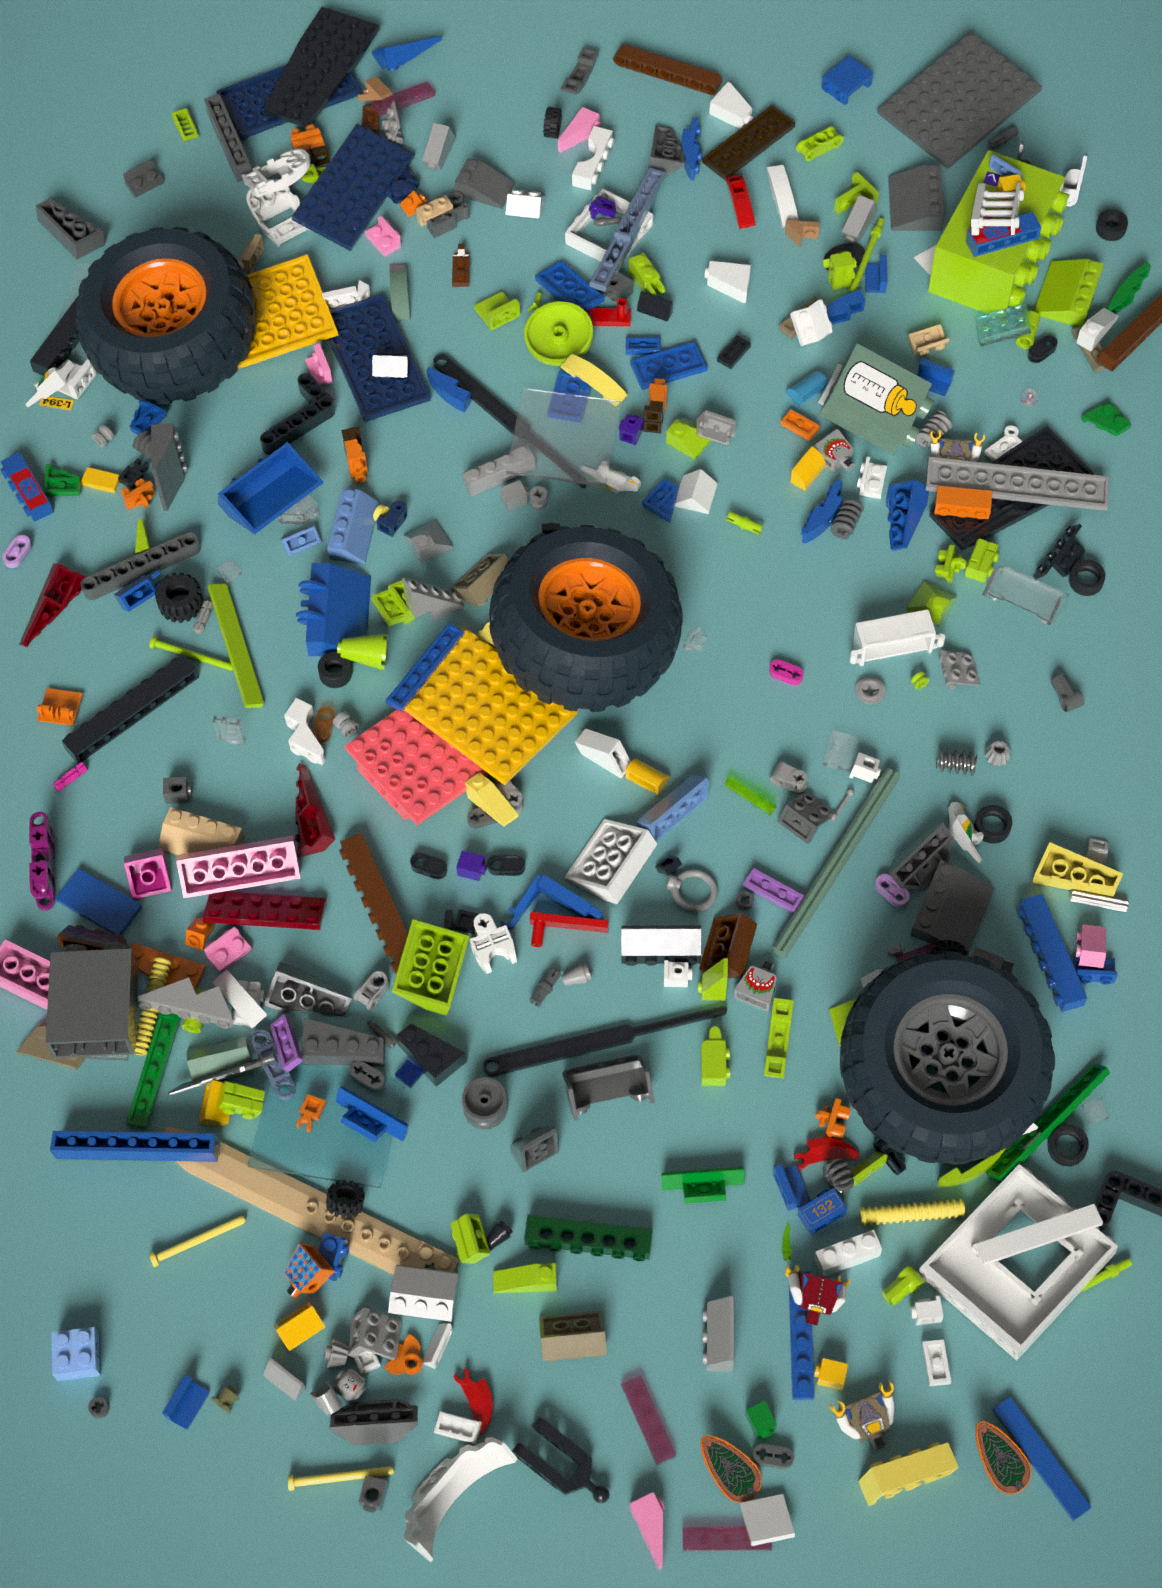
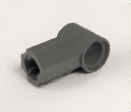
[1051,674,1084,712]

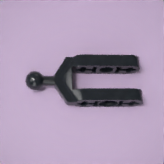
[512,1417,610,1503]

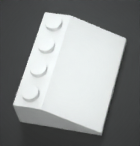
[564,819,657,904]

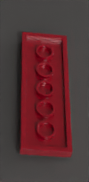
[203,891,327,930]

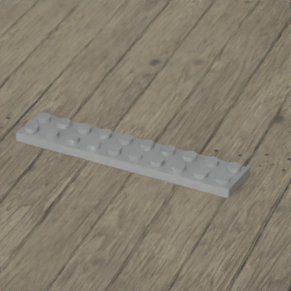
[926,457,1109,511]

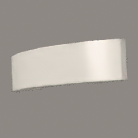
[212,969,267,1028]

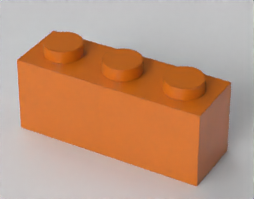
[934,486,992,519]

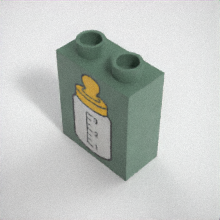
[818,343,933,455]

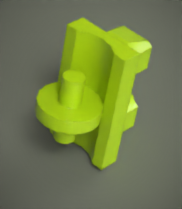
[935,545,967,582]

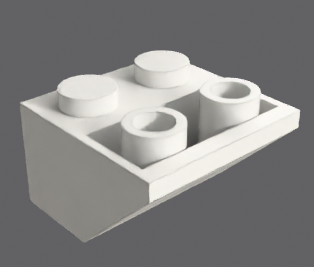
[506,189,545,218]

